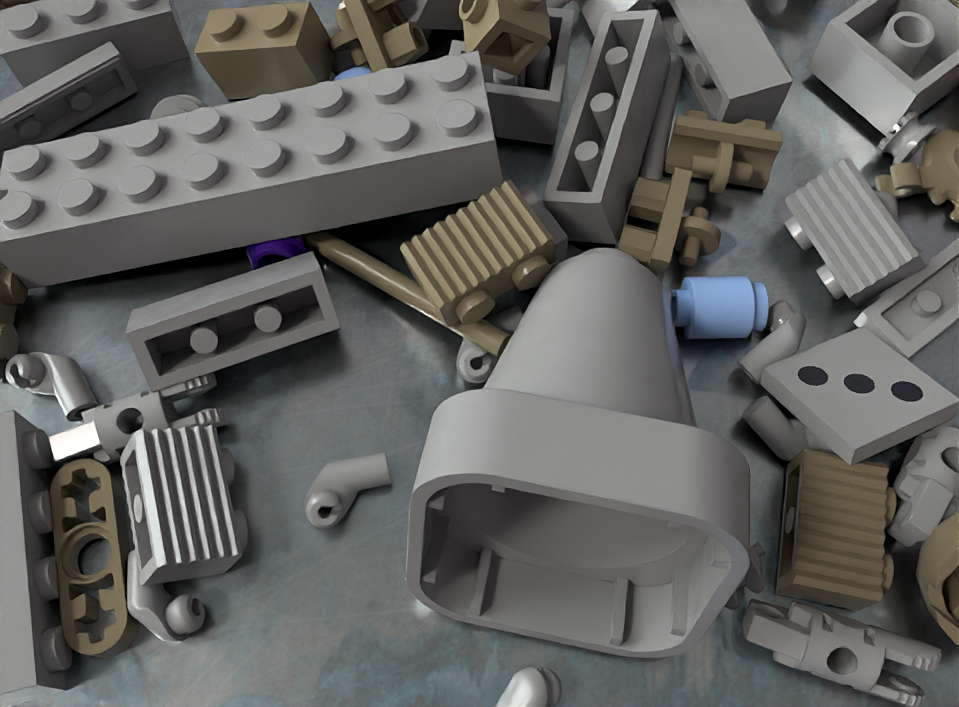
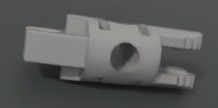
[48,372,229,466]
[885,390,959,547]
[742,599,942,707]

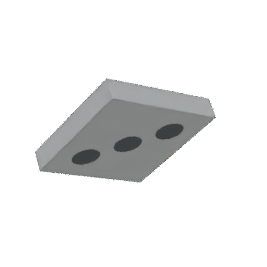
[760,326,959,466]

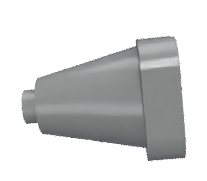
[405,248,751,658]

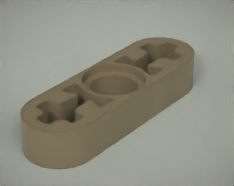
[50,459,139,659]

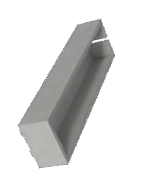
[0,50,504,289]

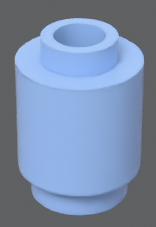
[670,276,769,339]

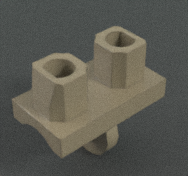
[329,0,429,73]
[664,109,783,194]
[618,167,721,282]

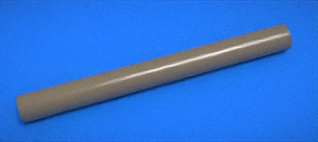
[305,230,512,358]

